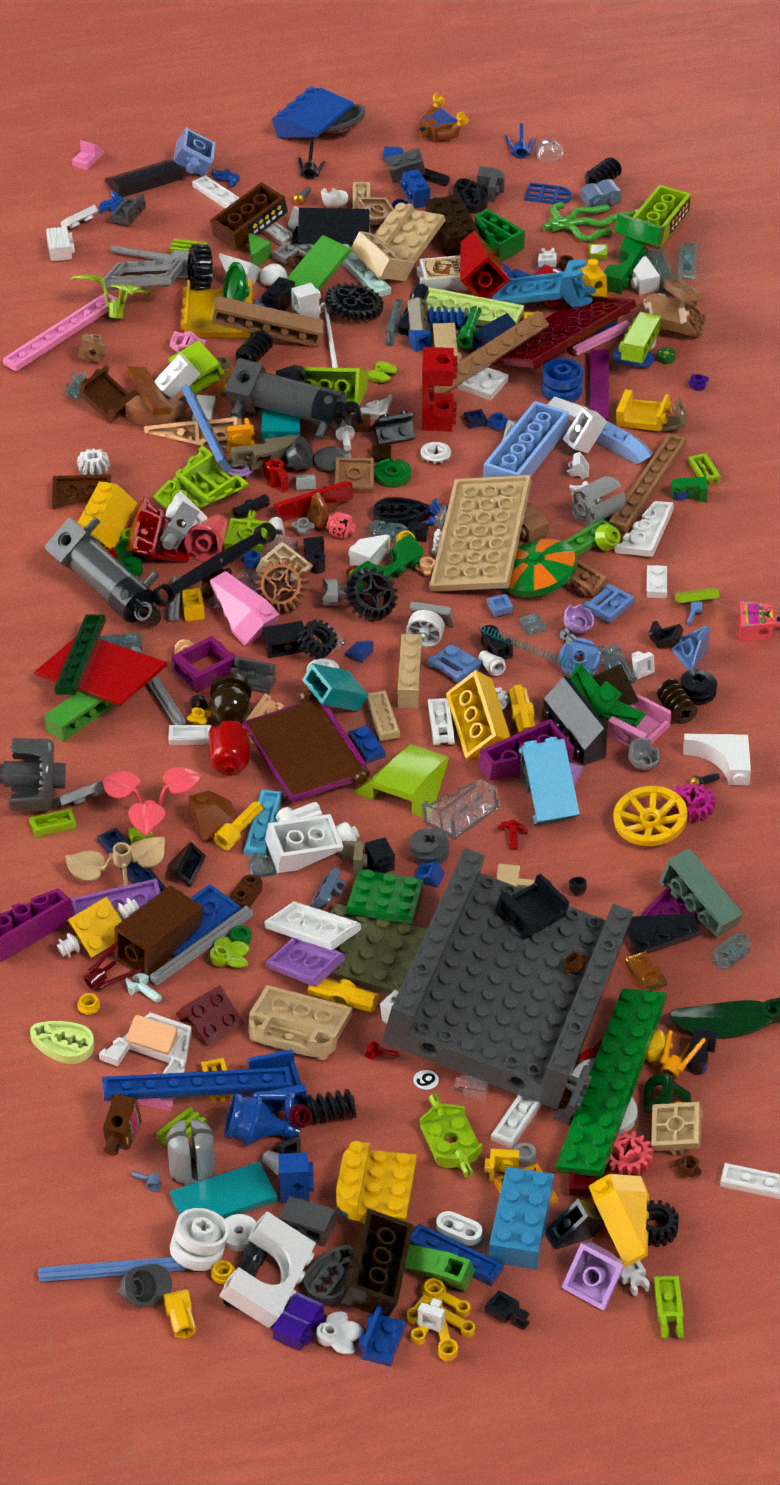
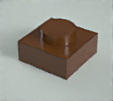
[351,414,371,432]

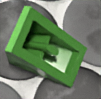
[248,233,272,267]

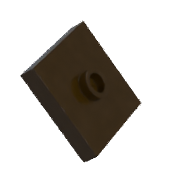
[592,664,639,719]

